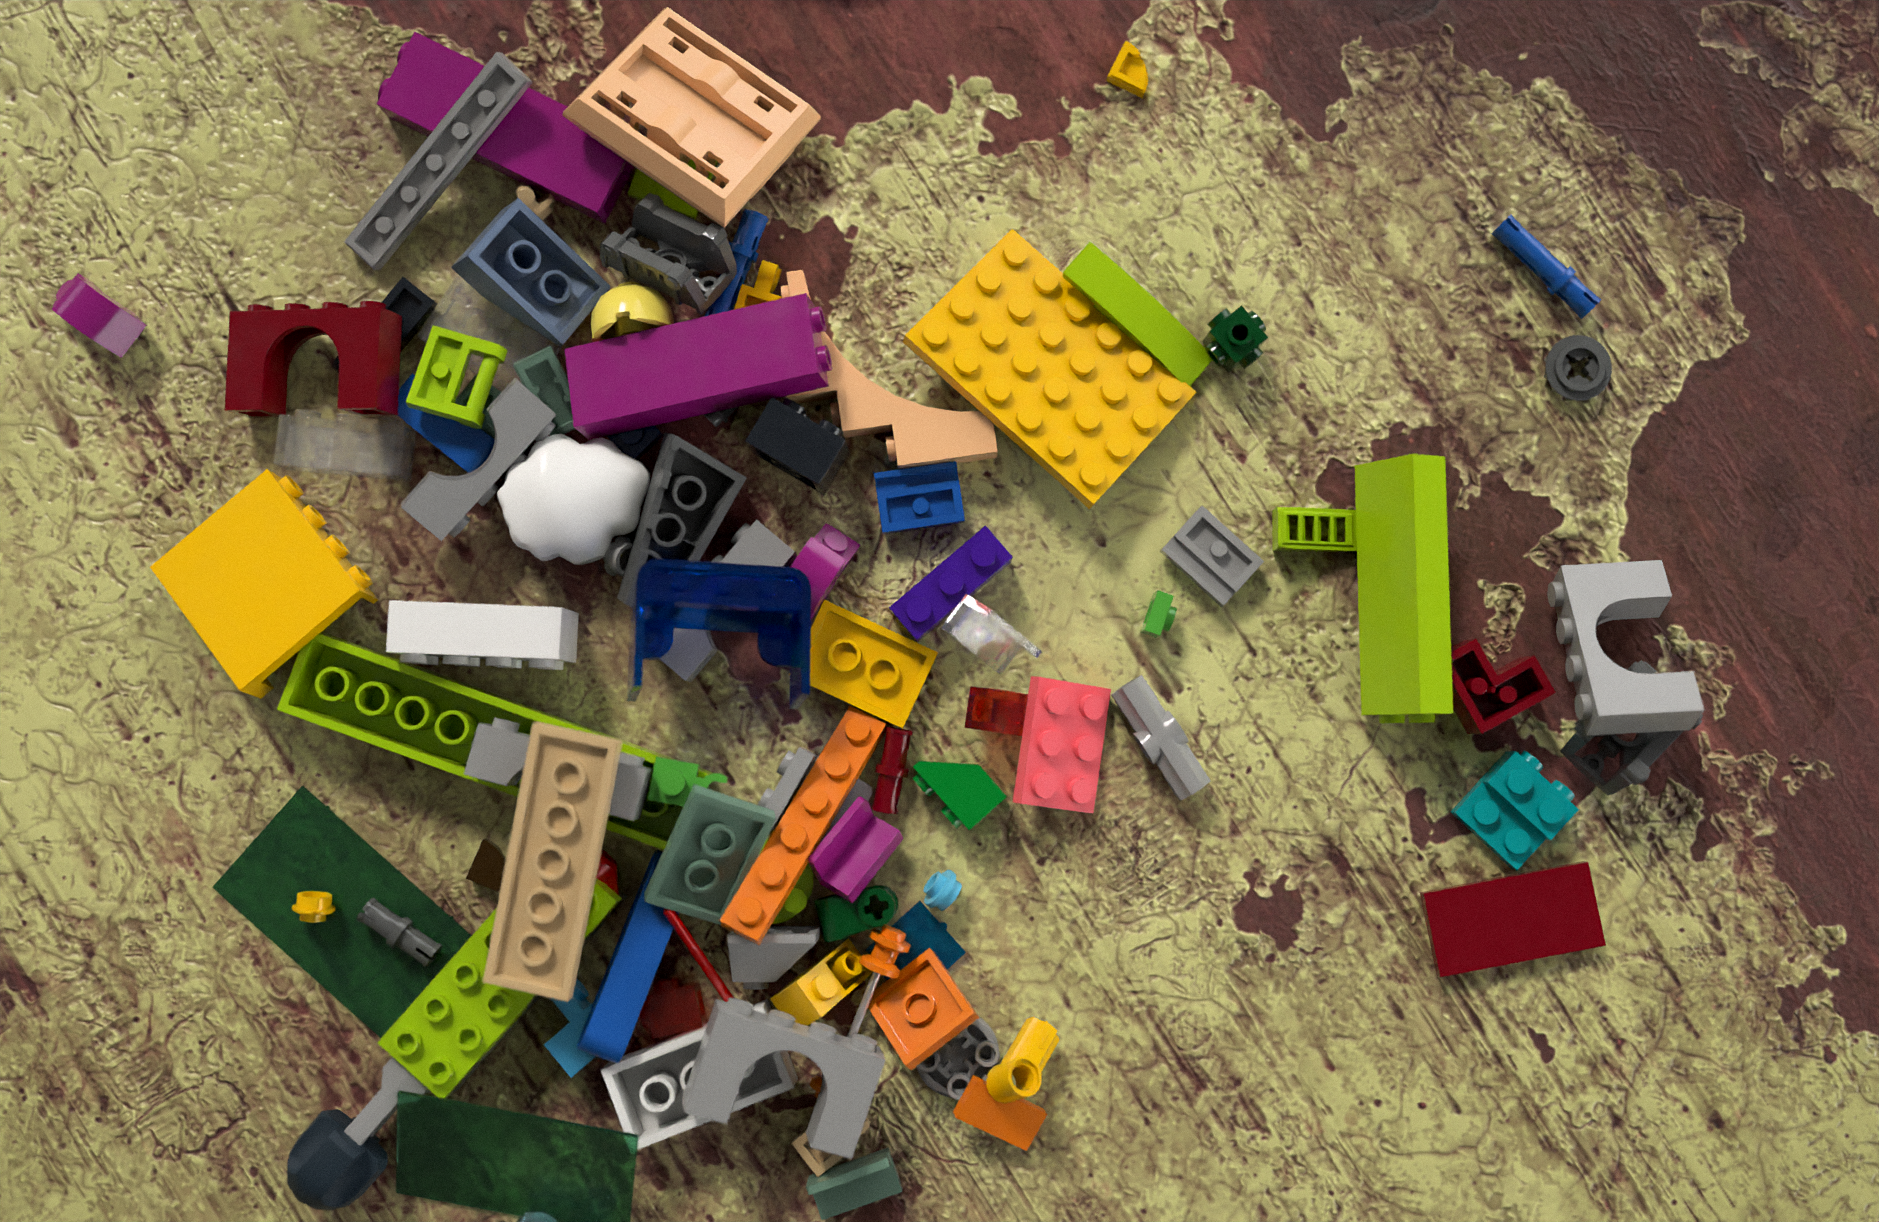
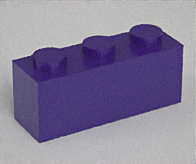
[889,525,1013,642]

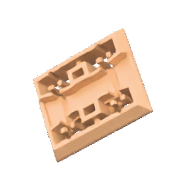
[563,7,821,228]

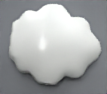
[497,434,651,565]

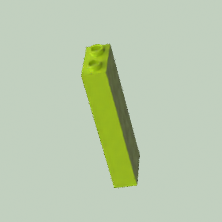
[1355,454,1453,724]

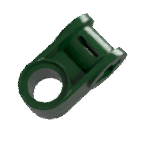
[814,885,899,942]

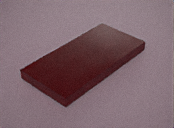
[1419,861,1606,977]

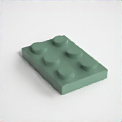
[644,784,776,925]

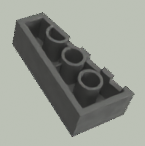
[617,433,747,625]

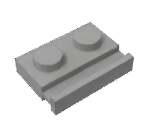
[1160,506,1264,607]

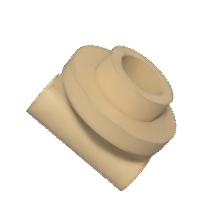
[515,182,554,220]

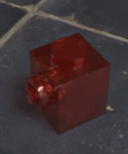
[964,686,1028,736]
[640,977,708,1039]

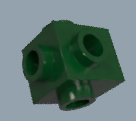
[1202,305,1268,373]

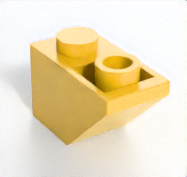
[770,938,873,1026]

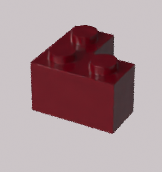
[1451,639,1556,734]

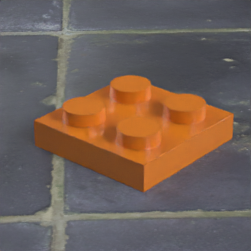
[868,948,980,1070]

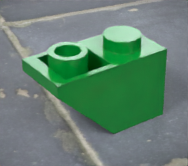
[912,761,1007,830]

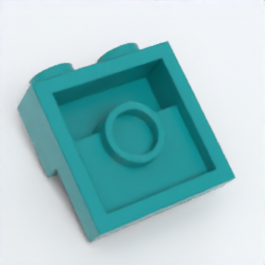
[1450,751,1579,870]

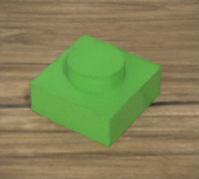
[1140,590,1177,638]

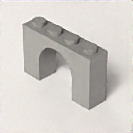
[1547,560,1704,735]
[682,998,886,1159]

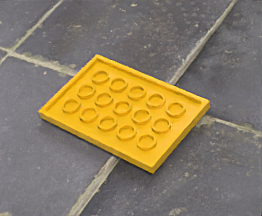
[902,229,1197,510]

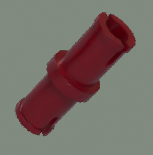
[871,727,913,814]

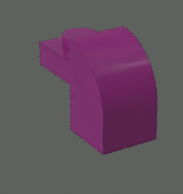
[51,273,147,358]
[773,523,861,625]

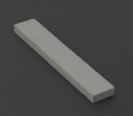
[344,52,533,270]

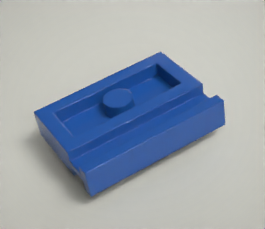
[874,461,965,534]

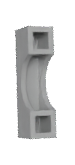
[401,378,556,541]
[647,519,798,682]
[464,717,653,821]

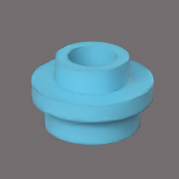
[923,870,962,911]

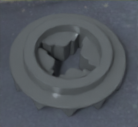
[1544,335,1612,401]

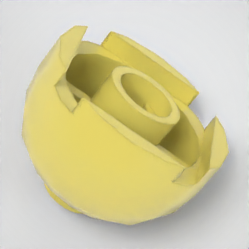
[591,282,674,342]

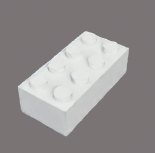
[386,600,579,670]
[601,999,798,1152]

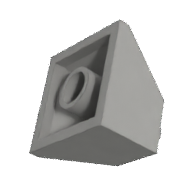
[728,926,821,990]

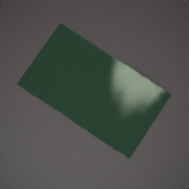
[212,786,472,1038]
[396,1090,639,1222]

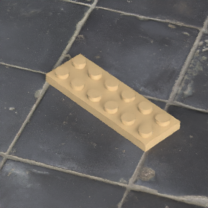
[483,722,623,1002]

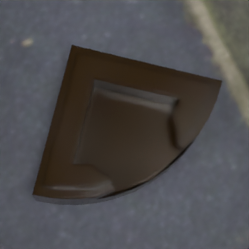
[466,839,506,893]

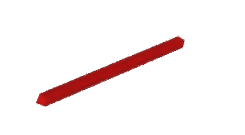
[663,908,734,1002]

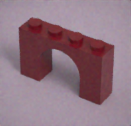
[224,301,402,418]

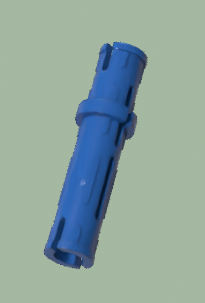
[705,209,769,316]
[1492,215,1601,319]

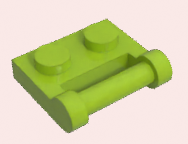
[406,325,508,429]

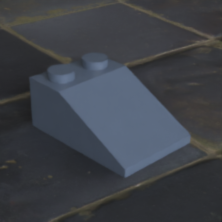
[451,198,611,346]

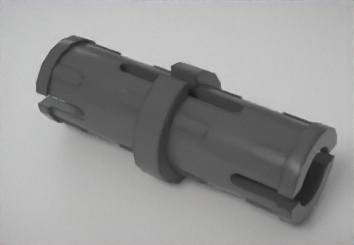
[357,897,443,968]

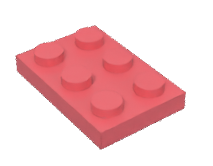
[1013,676,1111,814]

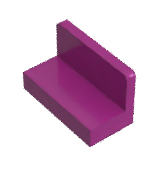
[808,796,904,903]

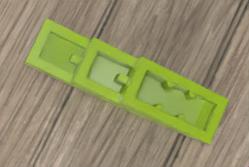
[1063,242,1212,386]

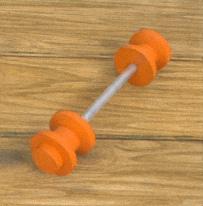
[810,925,911,1098]

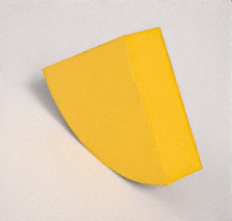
[1106,40,1148,99]

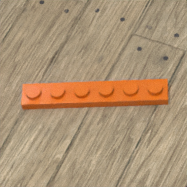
[720,706,887,946]

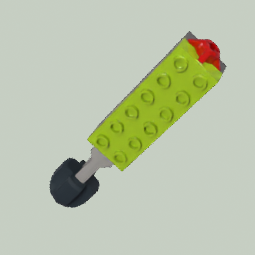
[287,849,628,1210]

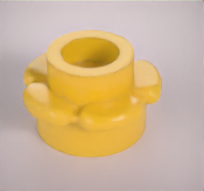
[291,891,336,923]

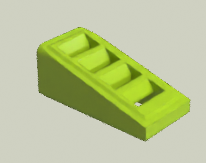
[1272,507,1357,552]

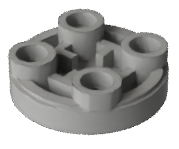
[916,1017,1000,1100]

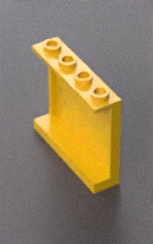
[150,469,378,699]

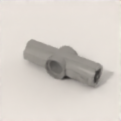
[1110,675,1211,801]

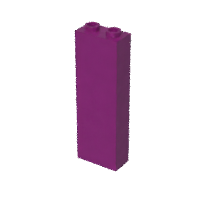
[376,32,634,224]
[565,293,832,440]

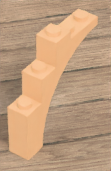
[781,270,998,469]

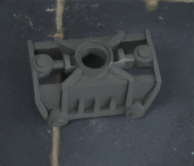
[600,193,737,314]
[1560,660,1703,795]

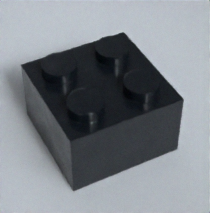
[745,397,850,496]

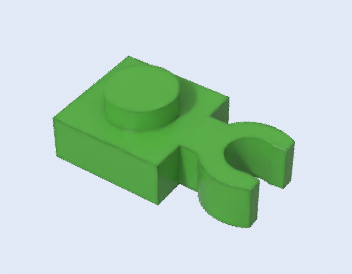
[648,757,728,806]

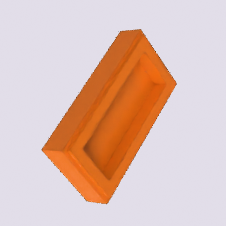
[953,1075,1048,1151]

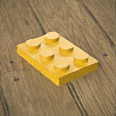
[789,599,938,729]

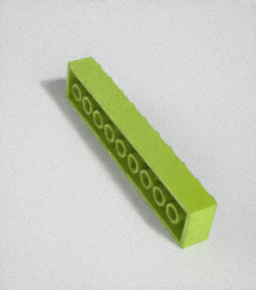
[277,632,713,850]

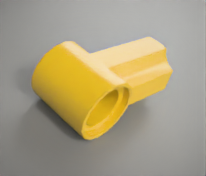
[986,1017,1060,1103]

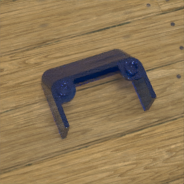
[627,559,811,709]

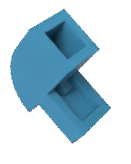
[544,978,596,1078]

